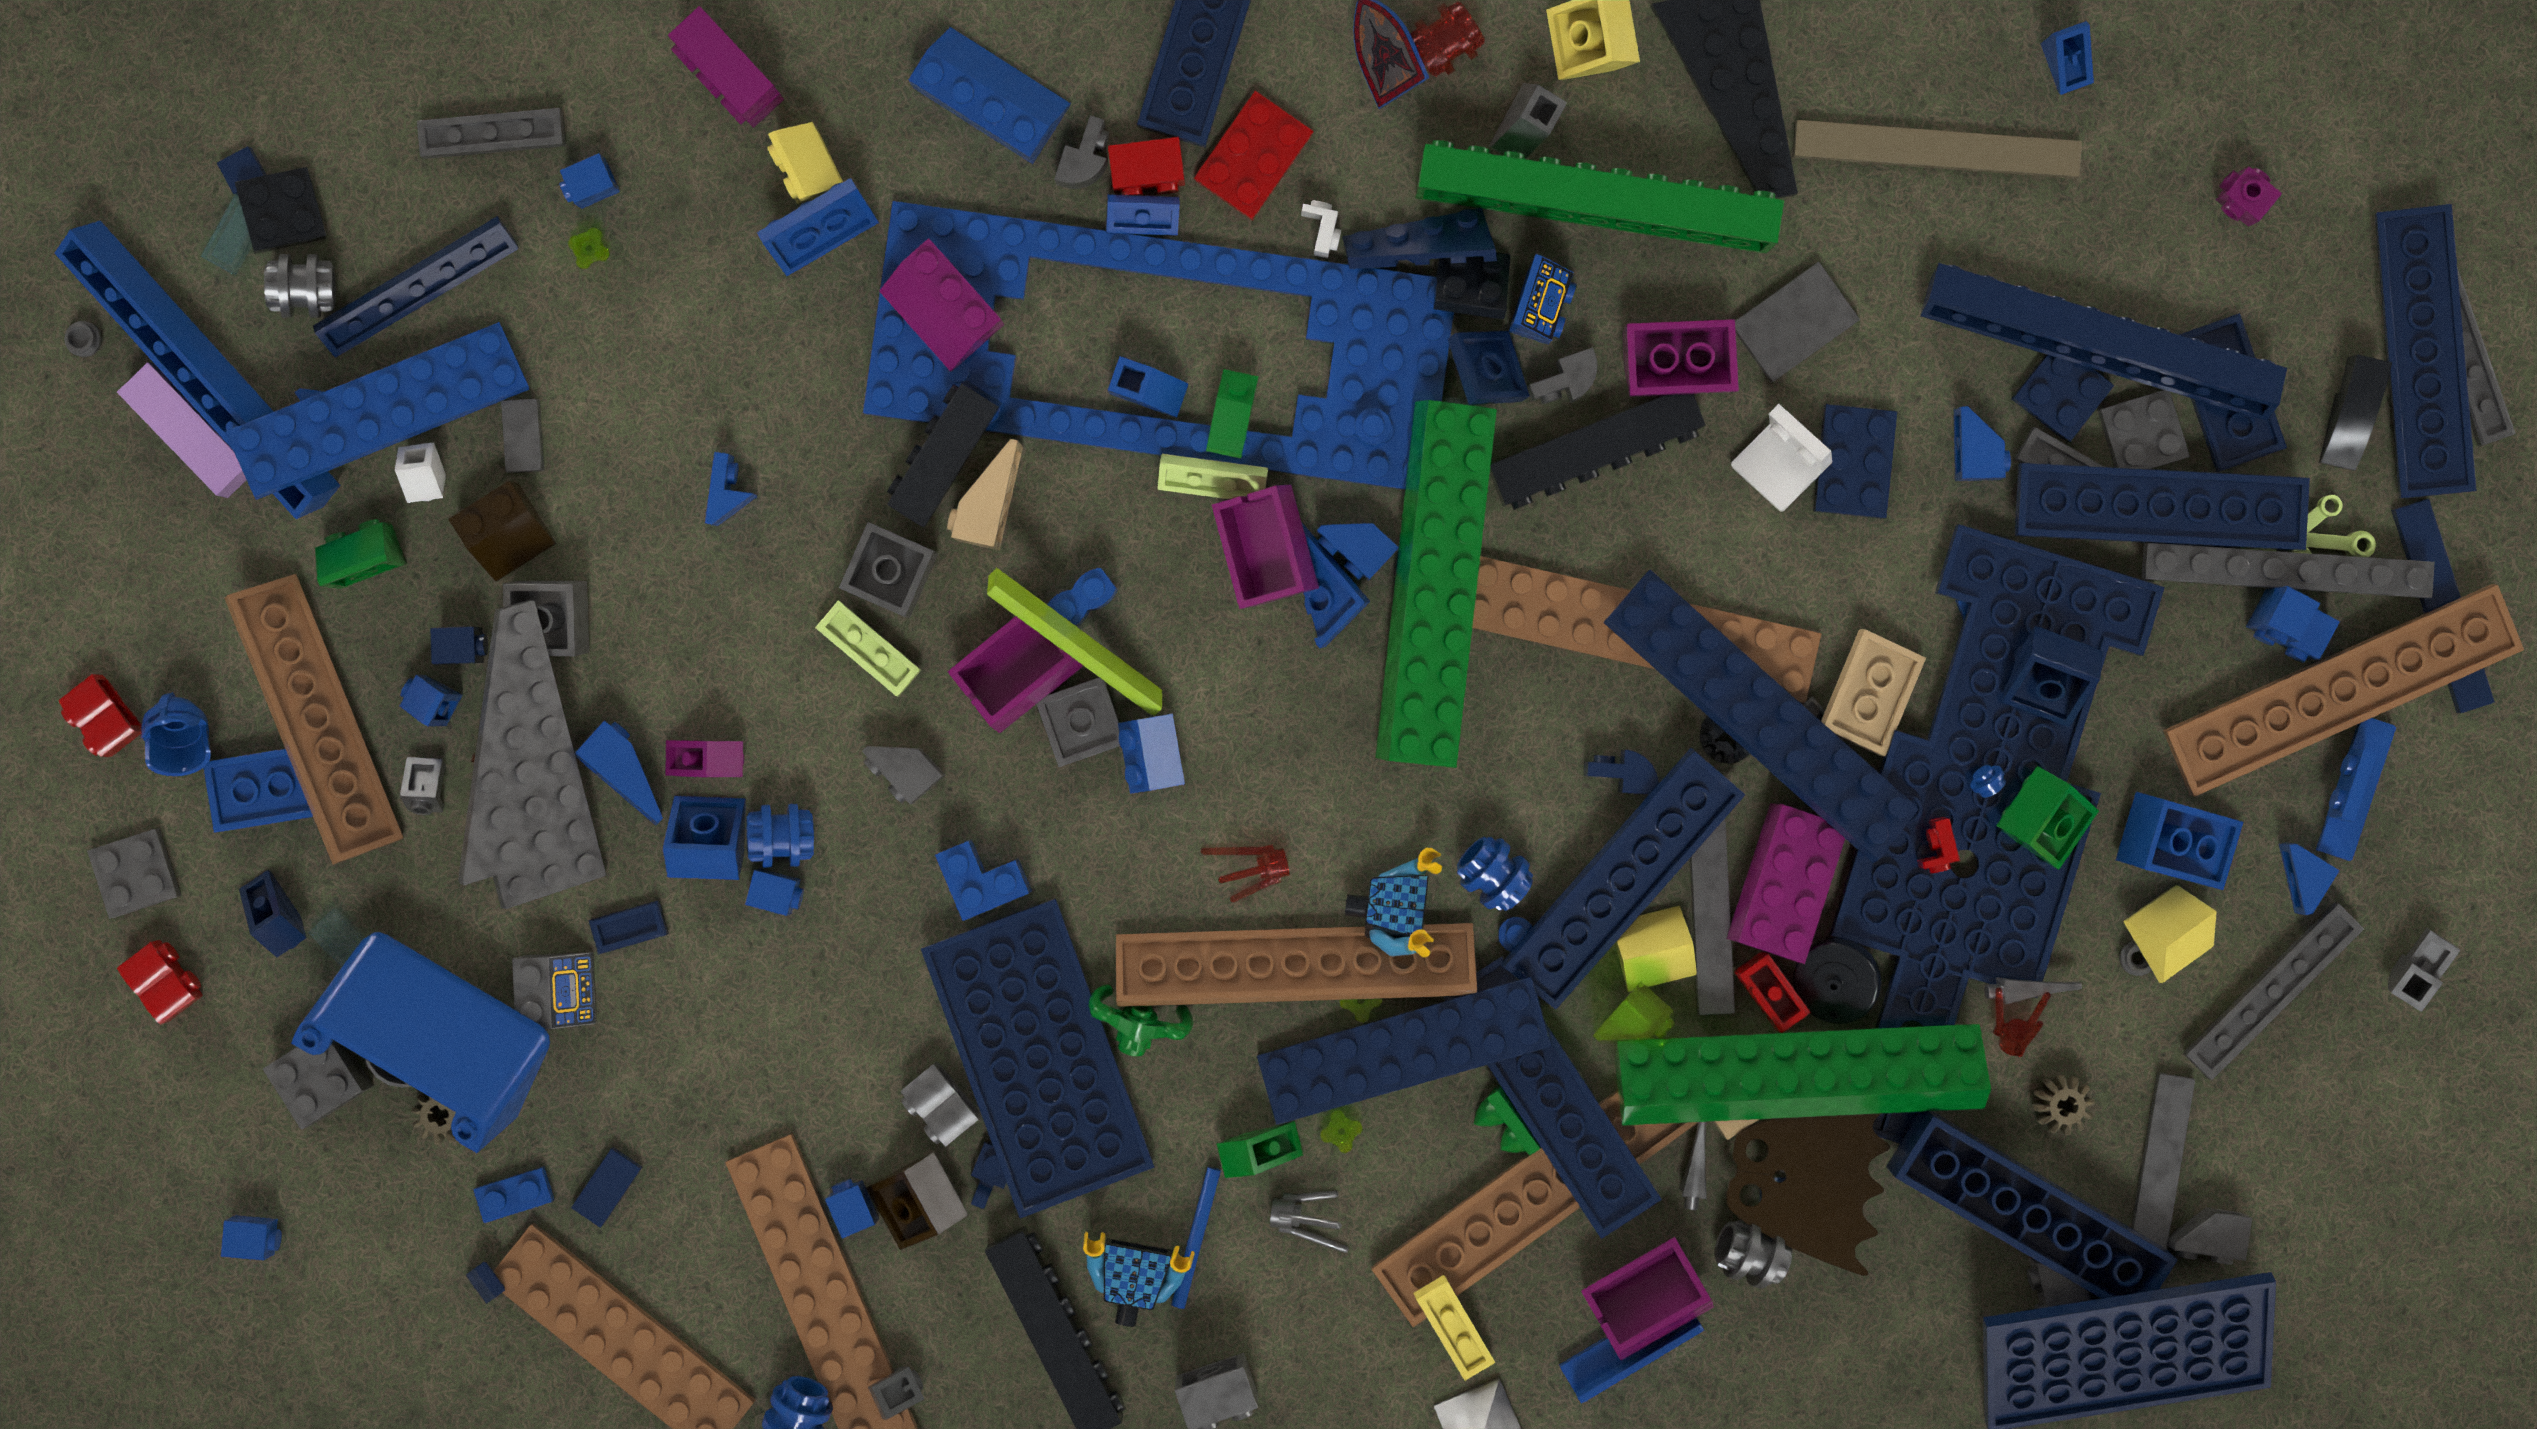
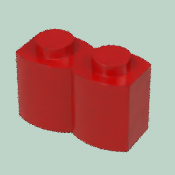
[59,674,142,757]
[117,939,203,1025]

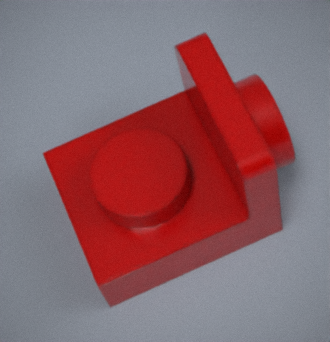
[1917,817,1960,874]

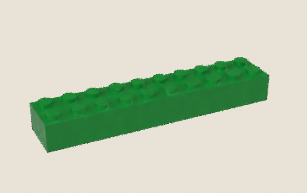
[1415,140,1784,254]
[1375,400,1497,768]
[1615,1024,1991,1126]

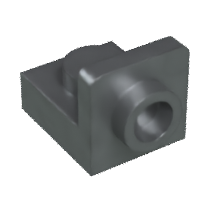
[400,757,446,815]

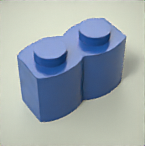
[1047,568,1118,627]

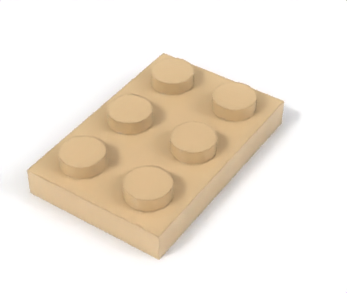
[1821,629,1926,756]

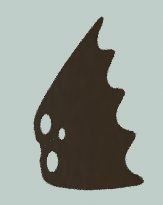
[1726,1113,1890,1276]

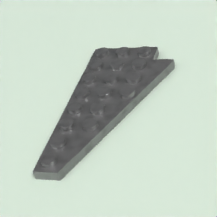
[458,600,606,909]

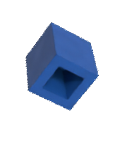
[559,153,620,209]
[745,868,804,916]
[825,1178,879,1239]
[221,1215,282,1260]

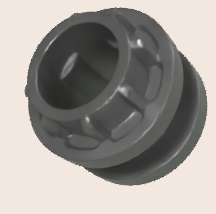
[264,254,336,318]
[1714,1219,1792,1289]

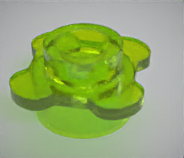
[568,228,610,269]
[1339,998,1382,1022]
[1320,1110,1362,1153]

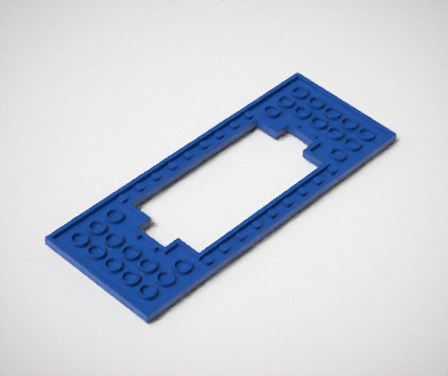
[863,201,1454,490]

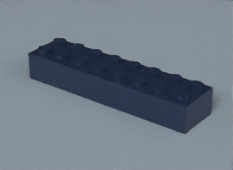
[1886,1111,2177,1299]

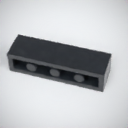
[887,380,1002,528]

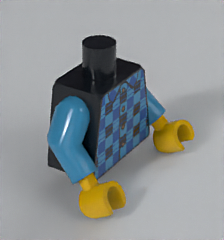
[1345,848,1442,958]
[1083,1232,1195,1327]

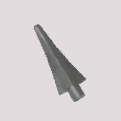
[1984,977,2082,1005]
[1679,1122,1707,1210]

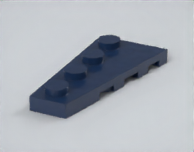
[1342,207,1497,269]

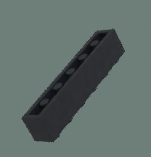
[1490,394,1706,510]
[985,1226,1126,1429]

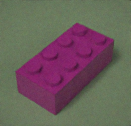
[1726,803,1845,964]

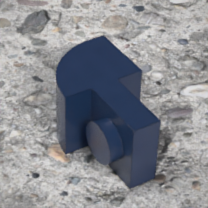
[1584,750,1659,794]

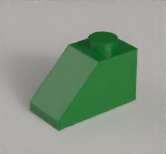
[1206,369,1259,458]
[1216,1121,1303,1178]

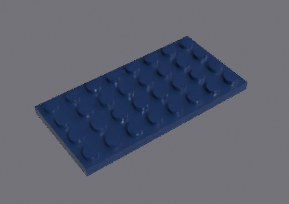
[921,898,1154,1218]
[1983,1272,2276,1429]

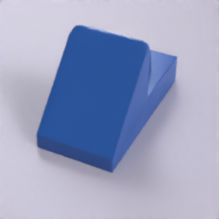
[705,452,758,526]

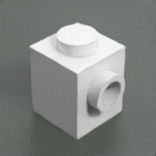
[395,442,446,503]

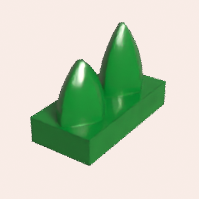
[1474,1084,1541,1156]

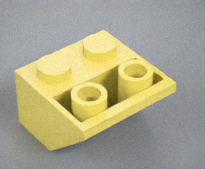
[767,122,843,205]

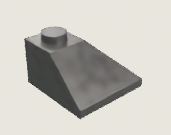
[1434,1377,1521,1429]

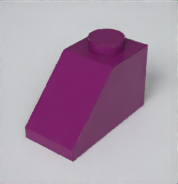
[665,740,744,777]

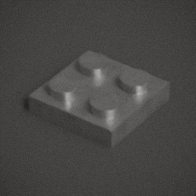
[2098,390,2190,470]
[1037,677,1120,767]
[87,828,181,919]

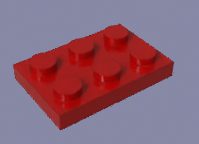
[1194,91,1314,221]

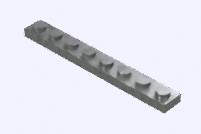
[2141,543,2435,598]

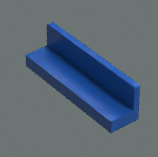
[1559,1317,1704,1404]

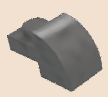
[1054,115,1109,189]
[1528,347,1597,405]
[2388,928,2461,1012]

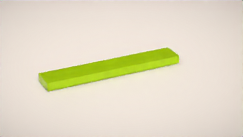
[987,567,1162,716]

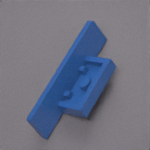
[2316,718,2396,861]

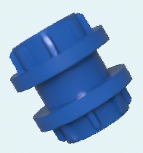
[746,804,814,868]
[1457,837,1533,911]
[762,1376,833,1429]

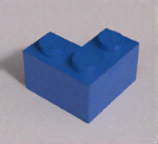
[2246,586,2340,663]
[935,839,1032,921]

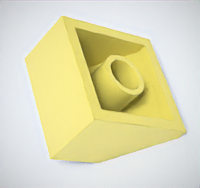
[1546,0,1640,80]

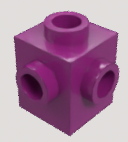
[2215,166,2282,227]

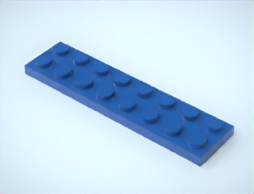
[225,322,529,500]

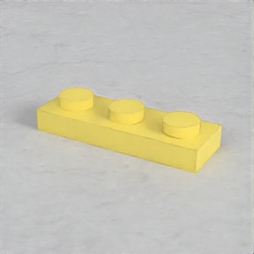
[1413,1275,1495,1381]

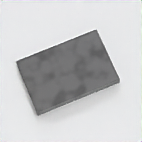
[1735,262,1860,383]

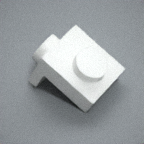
[1301,200,1341,259]

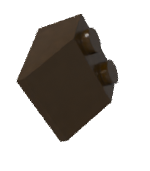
[448,481,557,582]
[866,1152,968,1250]

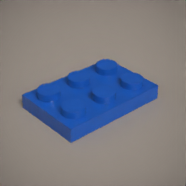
[757,178,879,276]
[204,749,313,833]

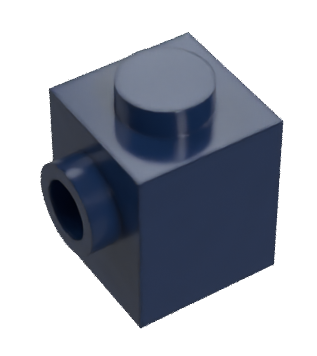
[430,627,489,665]

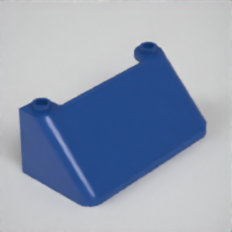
[291,932,550,1153]

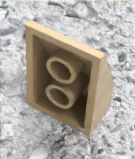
[947,439,1023,551]

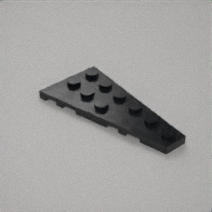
[1650,0,1798,199]

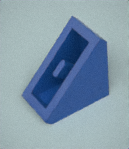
[2041,21,2094,95]
[2279,842,2340,915]

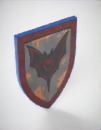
[1353,0,1429,109]

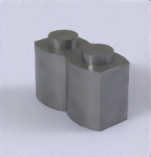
[901,1062,982,1146]

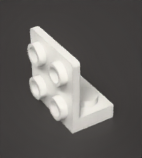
[1731,404,1832,512]

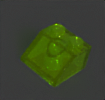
[1593,982,1675,1044]

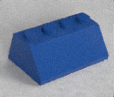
[908,27,1071,164]

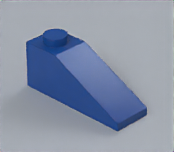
[575,721,663,826]

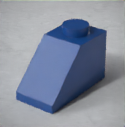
[1953,406,2011,481]
[400,674,463,726]

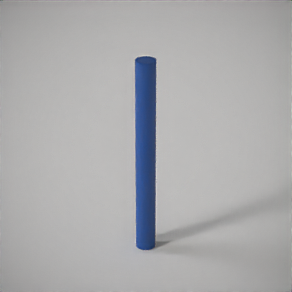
[1171,1167,1221,1309]

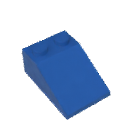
[2116,792,2244,890]

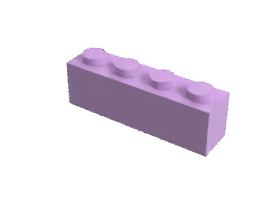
[117,362,246,498]

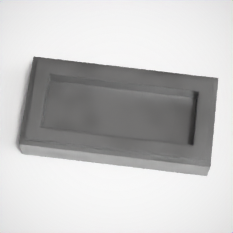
[501,399,544,473]

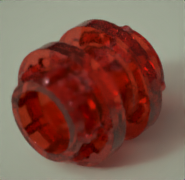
[1410,1,1485,77]

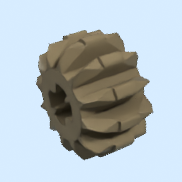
[2032,1074,2095,1136]
[411,1093,457,1144]

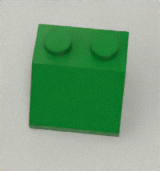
[315,519,407,589]
[1996,766,2099,870]

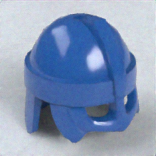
[140,692,211,776]

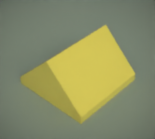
[2123,885,2217,983]
[1615,906,1697,992]

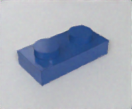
[1106,195,1180,235]
[473,1166,555,1223]

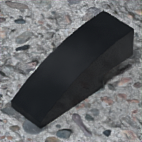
[2319,354,2392,471]

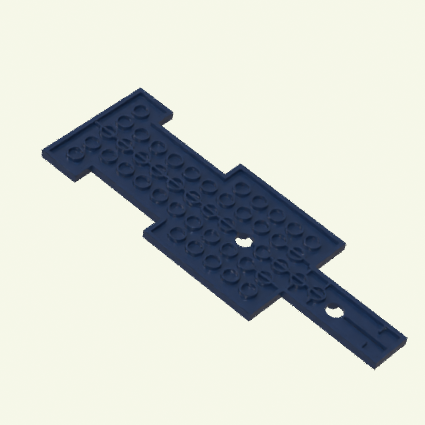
[1829,524,2165,1143]

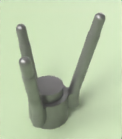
[1270,1191,1349,1253]

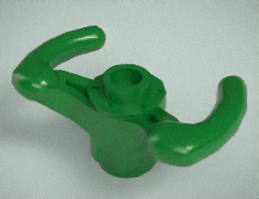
[1088,984,1193,1056]

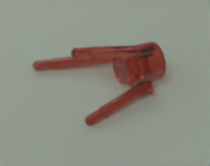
[1201,844,1290,903]
[1993,988,2051,1057]

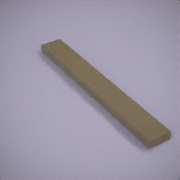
[1793,120,2082,179]

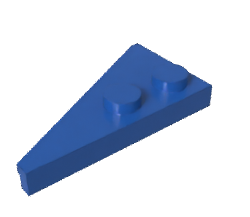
[1302,523,1370,648]

